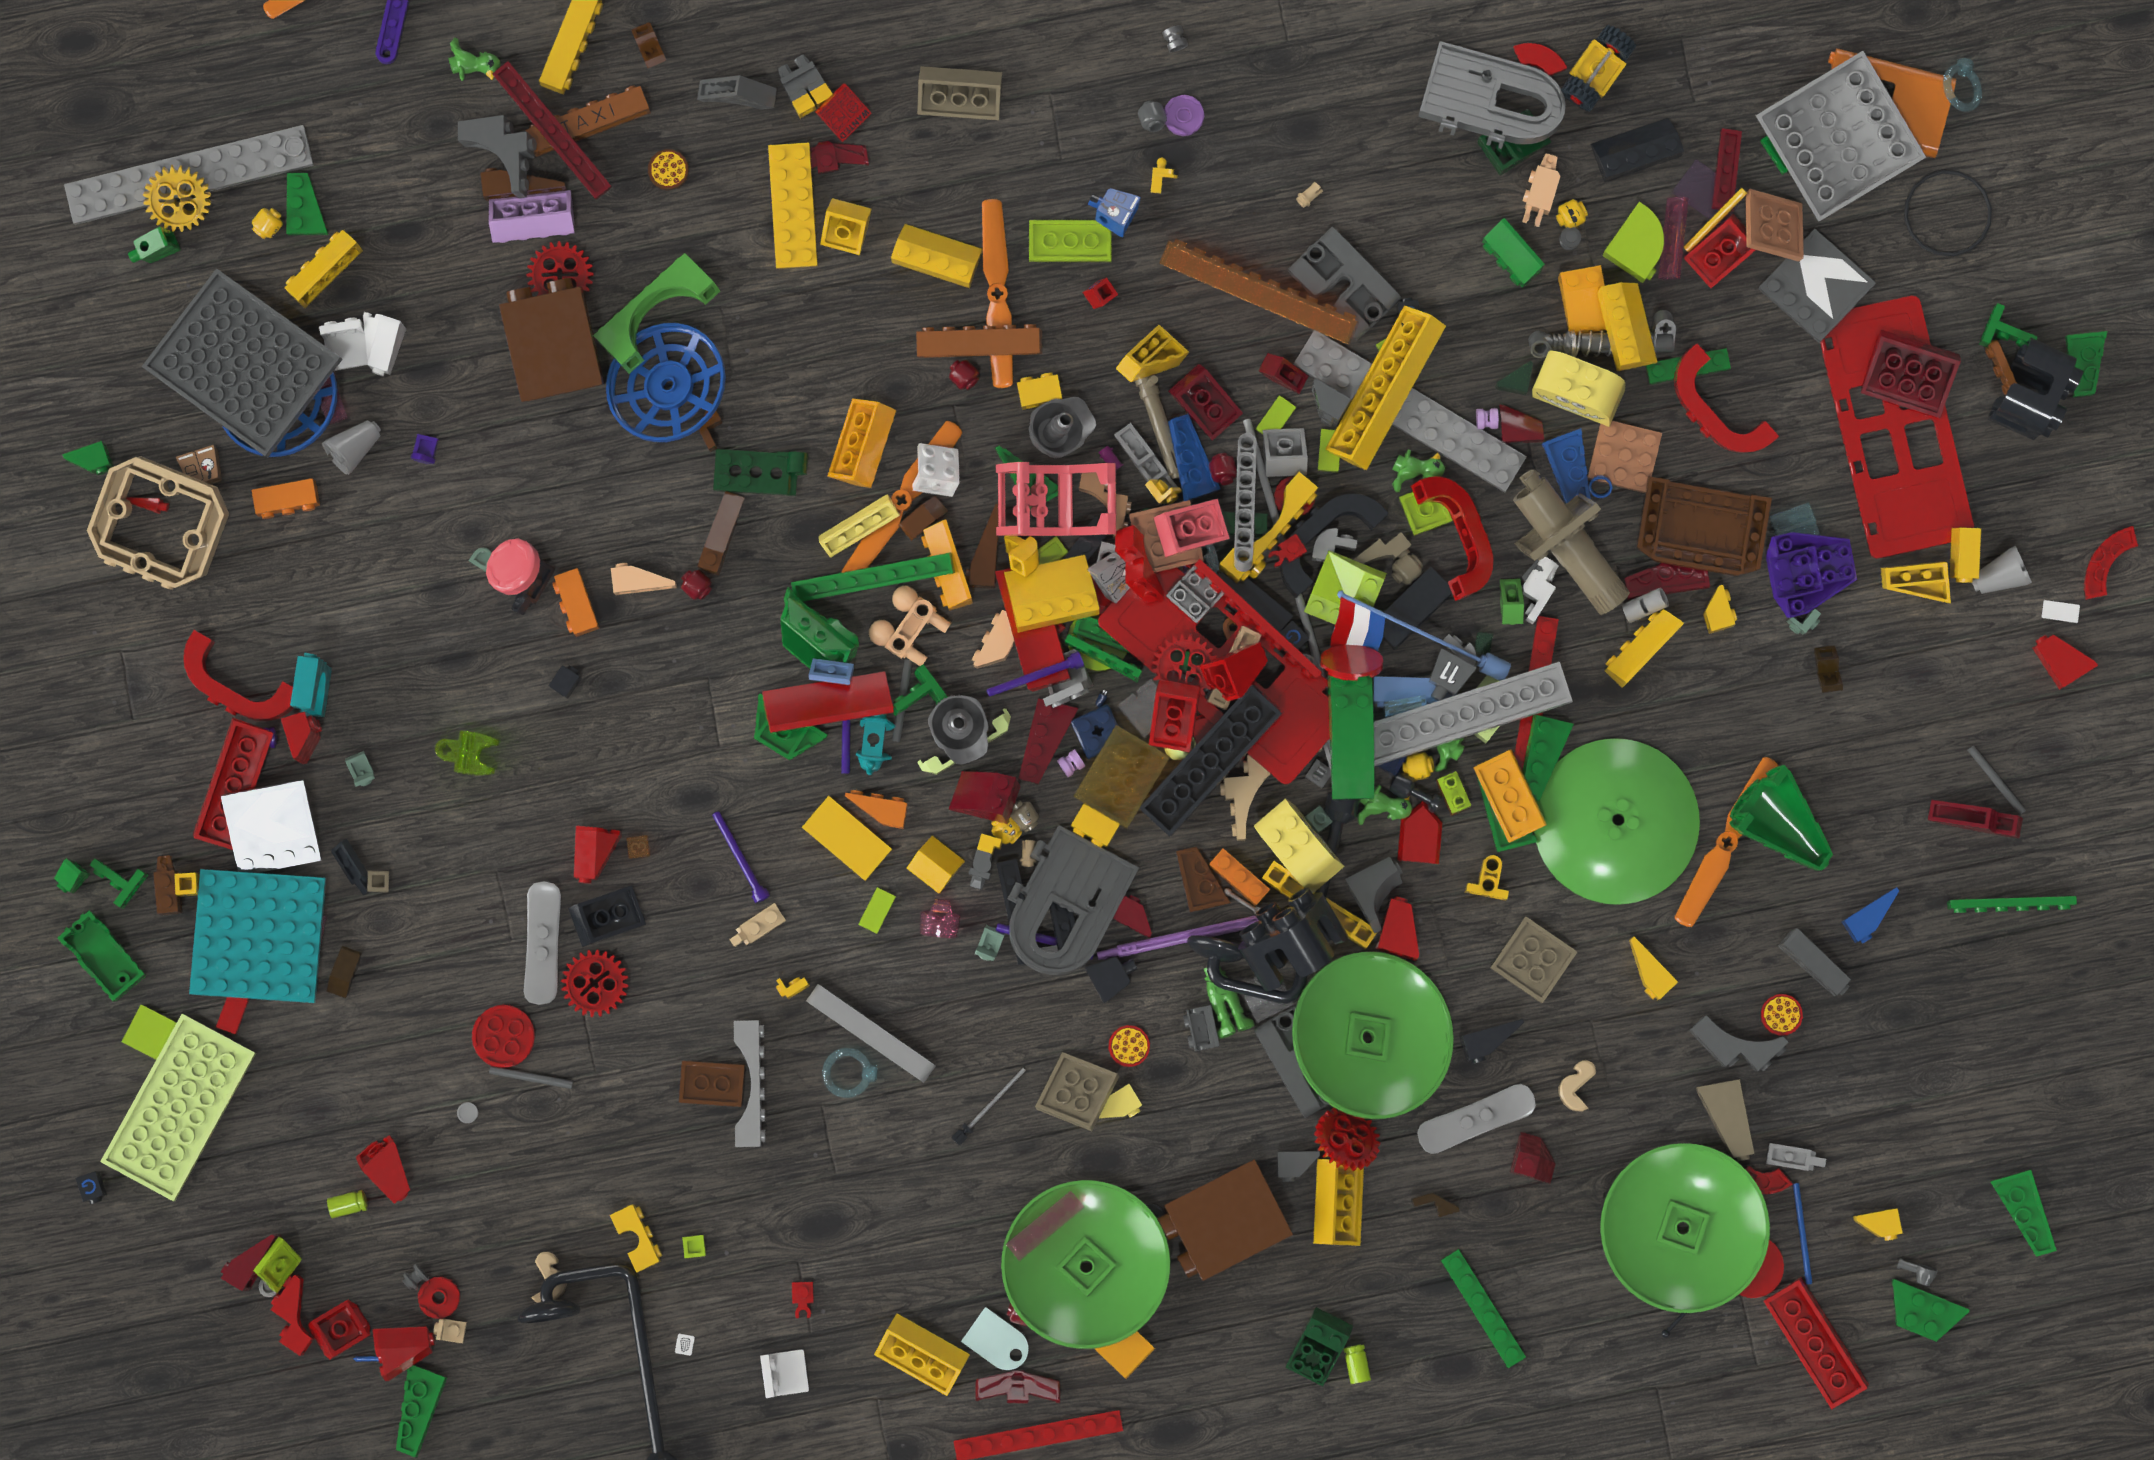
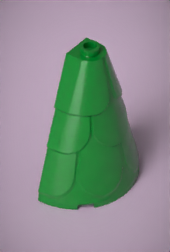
[1729,765,1833,871]

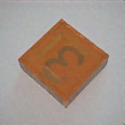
[626,835,650,859]

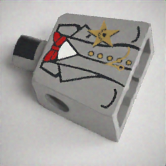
[1087,553,1130,603]

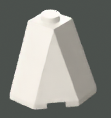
[363,312,406,376]

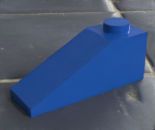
[1842,887,1899,944]

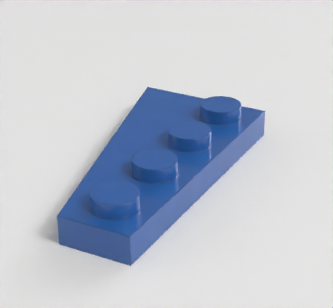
[1168,414,1220,501]
[1542,428,1591,503]

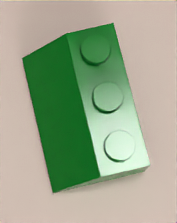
[1482,218,1545,288]

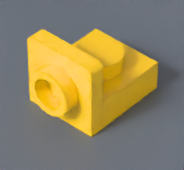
[1145,479,1182,504]
[776,977,810,999]

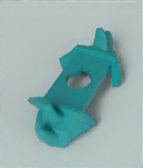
[856,714,895,775]

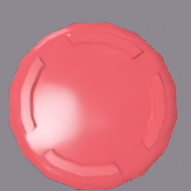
[486,538,540,595]

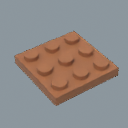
[1746,189,1804,261]
[1587,421,1662,493]
[1129,500,1204,573]

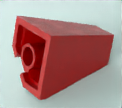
[1200,642,1268,701]
[574,826,622,884]
[356,1135,410,1204]
[373,1326,435,1381]

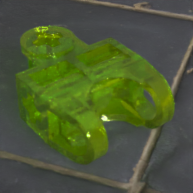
[435,730,500,776]

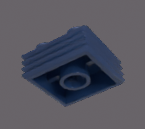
[1071,705,1125,759]

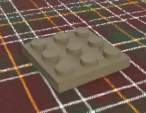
[1490,916,1577,1004]
[1035,1052,1119,1131]

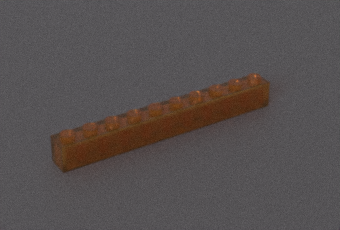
[1160,239,1359,345]

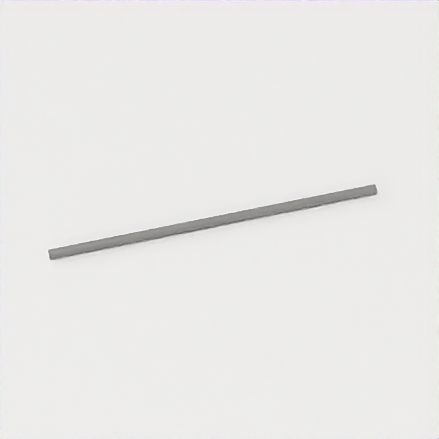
[1243,419,1328,696]

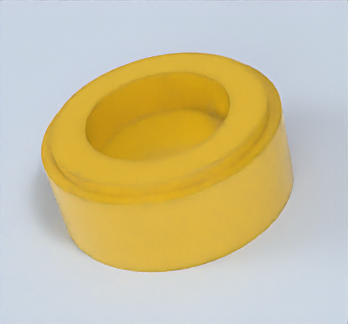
[1249,560,1266,579]

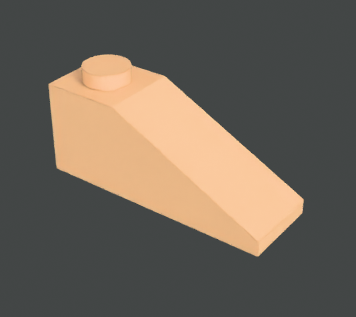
[611,563,677,595]

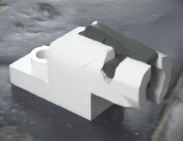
[1522,557,1559,625]

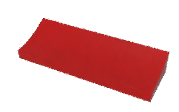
[995,568,1071,692]
[762,671,894,733]
[193,717,273,850]
[1764,1277,1869,1410]

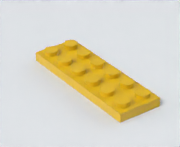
[768,143,818,269]

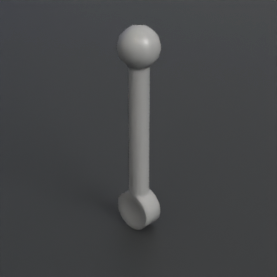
[1223,888,1261,914]

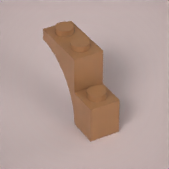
[1079,473,1132,538]

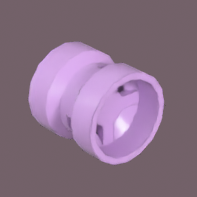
[1476,408,1499,429]
[1057,749,1085,777]

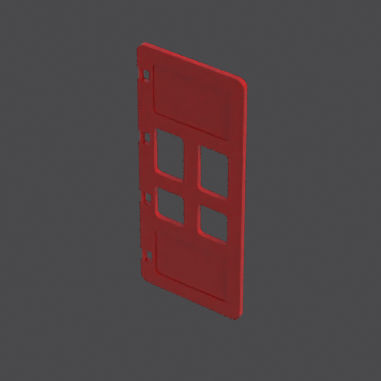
[1820,296,1975,559]
[1098,564,1330,784]

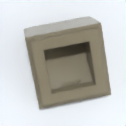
[367,871,389,893]

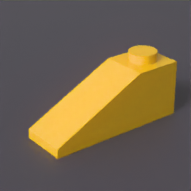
[1629,937,1678,1000]

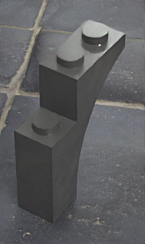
[1689,1015,1789,1071]

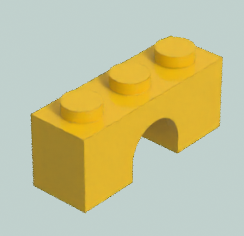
[610,1204,662,1273]

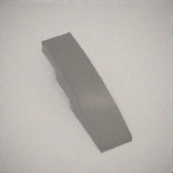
[1114,423,1181,505]

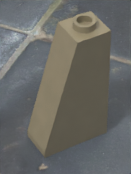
[1696,1079,1754,1161]

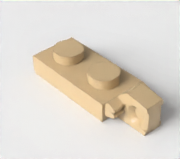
[729,903,786,947]

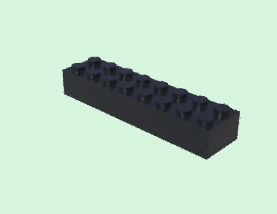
[1139,684,1284,837]

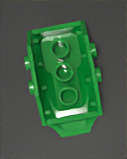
[780,587,859,669]

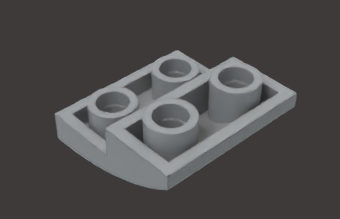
[1166,567,1224,623]

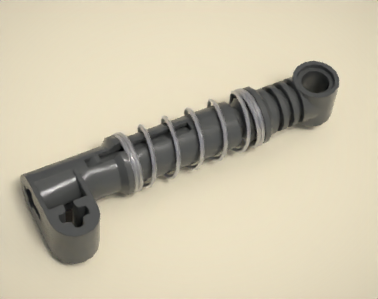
[1528,310,1676,358]

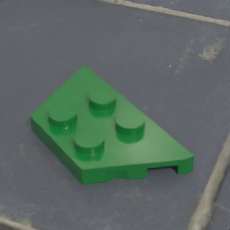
[754,694,828,761]
[1892,1279,1970,1342]

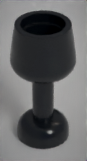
[1389,772,1443,813]

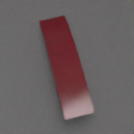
[1928,800,2023,839]

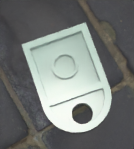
[961,1307,1028,1370]

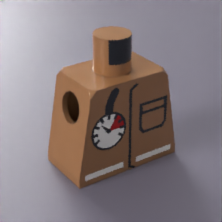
[176,445,222,485]

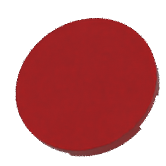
[1320,645,1383,681]
[472,1005,535,1068]
[1739,1240,1784,1298]

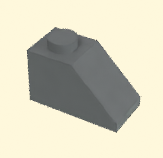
[1277,1151,1320,1182]

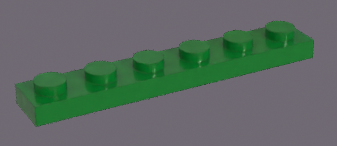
[1947,896,2077,913]
[1440,1249,1526,1368]

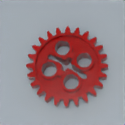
[526,241,594,296]
[1151,634,1217,696]
[561,949,629,1017]
[1314,1107,1381,1171]

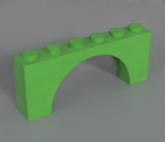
[593,253,720,374]

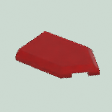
[1397,801,1442,864]

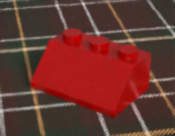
[281,711,322,765]

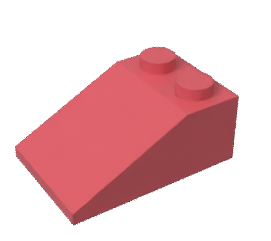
[1154,499,1230,557]

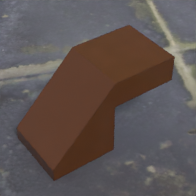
[631,22,666,68]
[699,402,722,452]
[899,496,948,541]

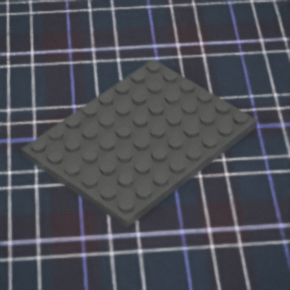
[142,268,343,458]

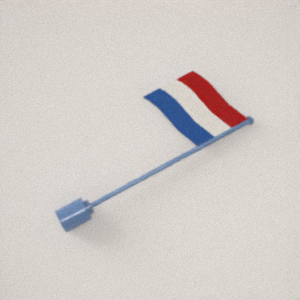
[1330,590,1511,681]

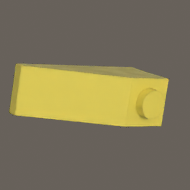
[1099,1084,1142,1119]

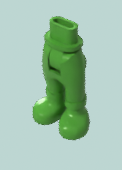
[1204,966,1255,1039]

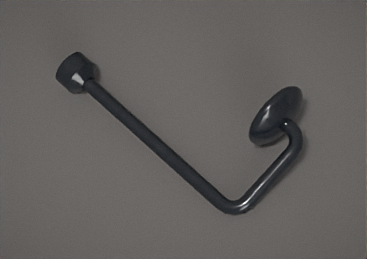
[1187,793,1360,1003]
[518,1264,677,1460]

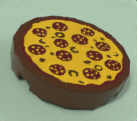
[648,149,689,190]

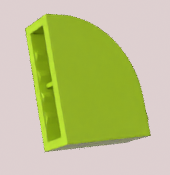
[1602,202,1664,283]

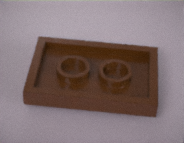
[679,1061,745,1107]

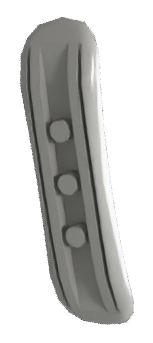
[524,881,561,1005]
[1417,1084,1536,1154]

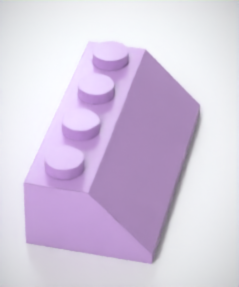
[489,190,574,243]

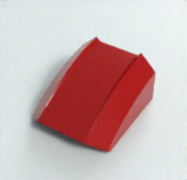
[308,1300,370,1360]

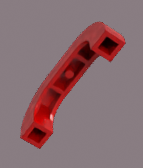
[1674,344,1779,453]
[1411,476,1493,601]
[184,630,294,721]

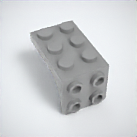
[1043,649,1093,708]

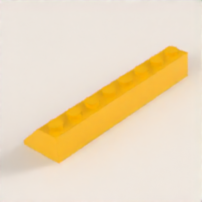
[1325,305,1446,470]

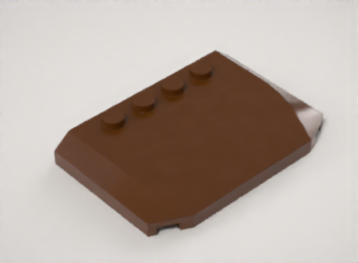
[1636,476,1772,576]

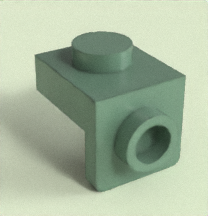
[1786,609,1821,635]
[345,751,375,787]
[1305,806,1332,834]
[975,925,1005,961]

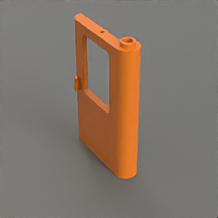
[1828,48,1956,158]

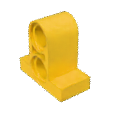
[1465,855,1509,901]

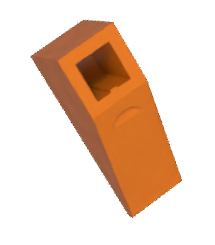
[845,790,908,829]

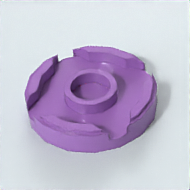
[1164,95,1204,136]

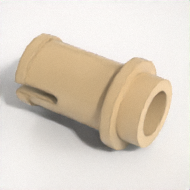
[1296,182,1323,208]
[1020,840,1036,867]

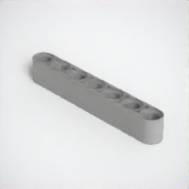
[1234,433,1257,572]
[806,984,936,1083]

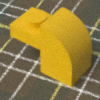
[1004,536,1039,577]

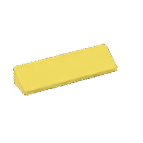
[819,494,900,558]

